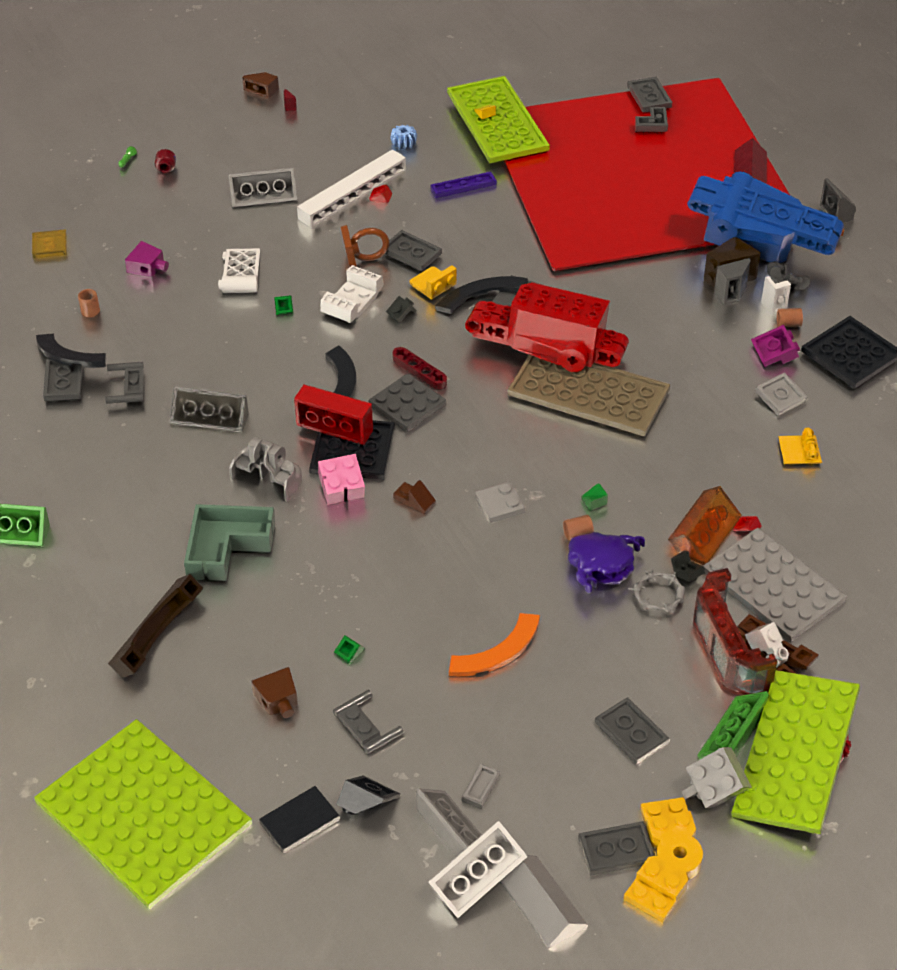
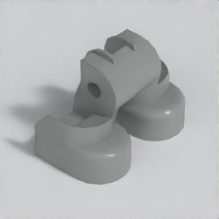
[229,437,302,502]

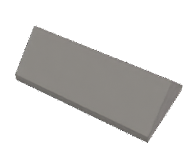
[228,168,297,208]
[416,788,482,857]
[500,855,588,949]

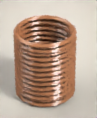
[78,289,100,317]
[777,308,803,327]
[563,515,594,541]

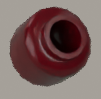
[155,149,176,173]

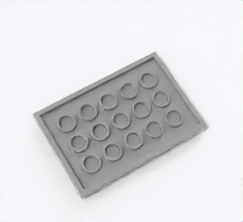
[703,528,847,642]

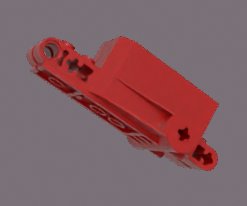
[465,283,629,372]

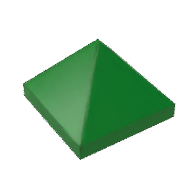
[274,295,293,315]

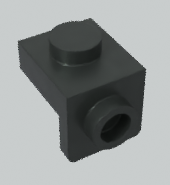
[386,296,417,323]
[671,550,705,582]

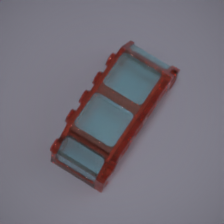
[692,568,777,695]

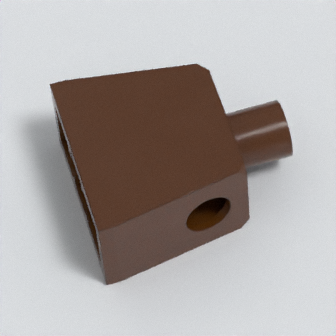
[251,667,298,718]

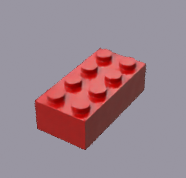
[294,384,373,445]

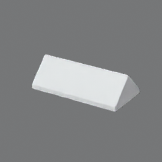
[428,821,528,918]

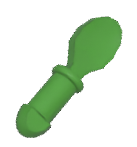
[118,146,137,168]

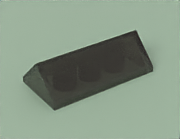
[170,387,249,432]

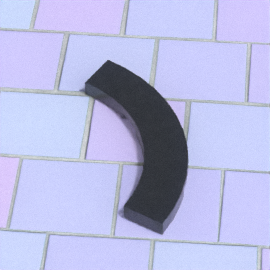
[435,276,528,314]
[36,333,106,368]
[325,345,356,398]

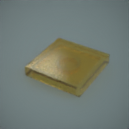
[32,229,67,258]

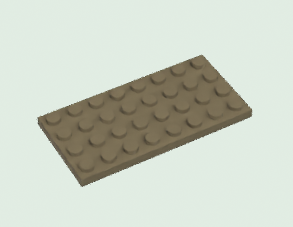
[508,355,670,437]

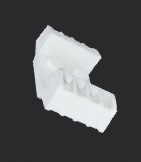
[320,265,384,323]

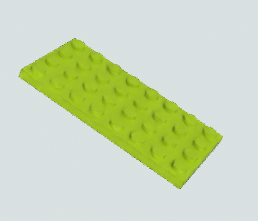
[447,76,550,163]
[731,670,860,835]

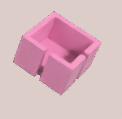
[318,454,365,505]

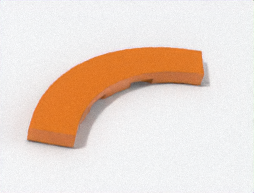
[449,613,540,677]

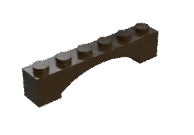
[108,574,203,678]

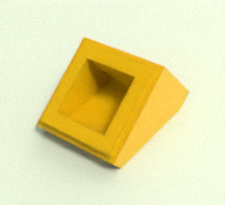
[474,105,496,119]

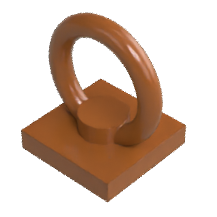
[341,225,389,267]

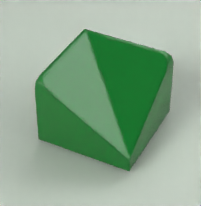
[581,483,608,511]

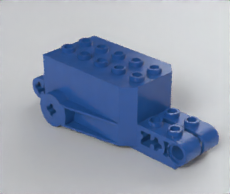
[687,172,844,263]

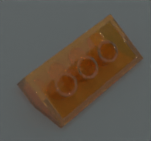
[668,486,742,565]

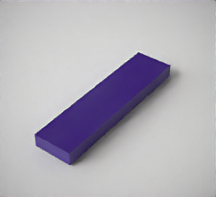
[430,171,497,198]

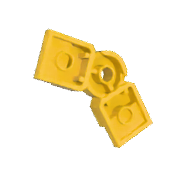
[623,797,703,923]

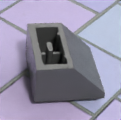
[714,258,750,305]

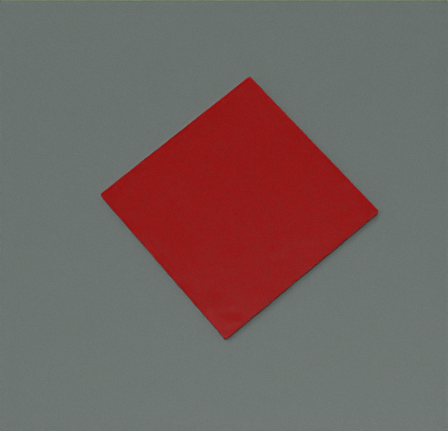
[504,78,791,271]

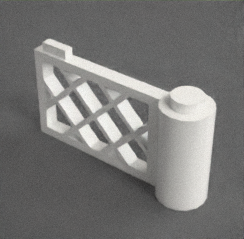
[218,248,261,293]

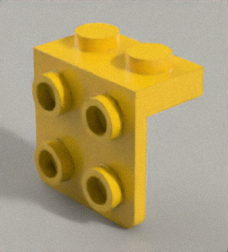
[410,265,457,300]

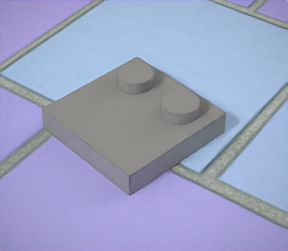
[755,372,808,416]
[475,482,525,523]

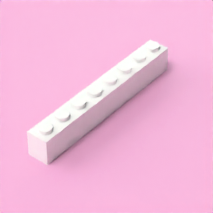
[297,149,406,228]

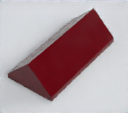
[734,138,767,184]

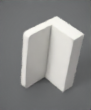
[761,276,791,316]

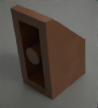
[242,72,279,98]

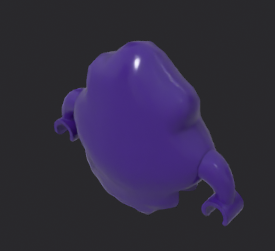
[567,532,645,593]

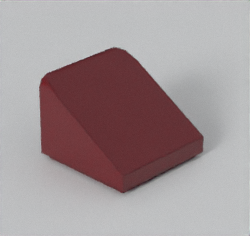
[284,89,297,111]

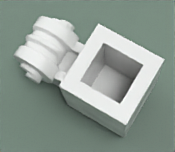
[745,622,789,668]

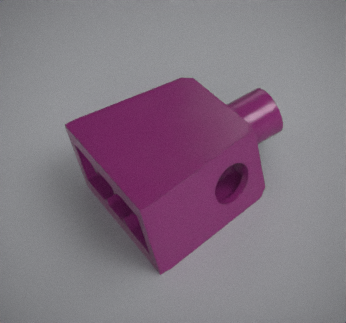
[125,241,169,277]

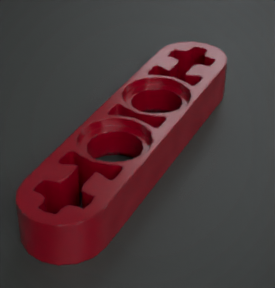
[392,347,447,390]

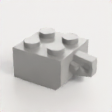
[681,747,752,808]

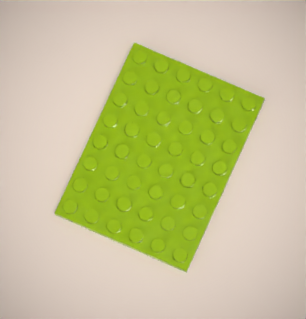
[34,719,252,909]

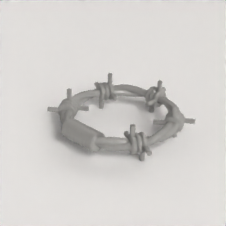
[628,569,685,614]

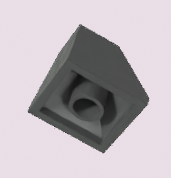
[820,178,856,223]

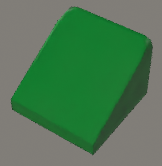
[334,635,365,663]

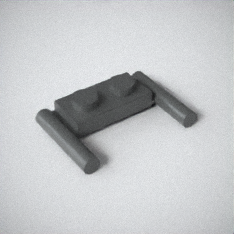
[105,362,144,404]
[333,689,404,754]

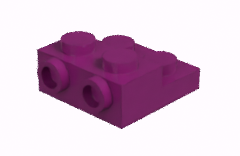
[751,325,800,367]

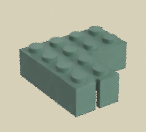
[184,504,275,581]

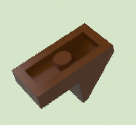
[393,480,436,514]

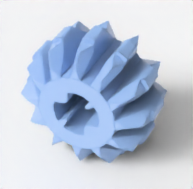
[390,124,417,149]

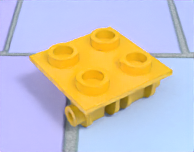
[778,427,822,464]

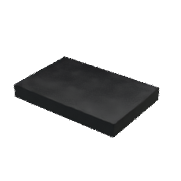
[259,786,340,854]

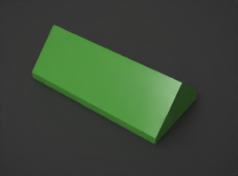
[0,504,50,546]
[697,691,769,759]

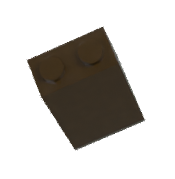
[704,237,761,287]

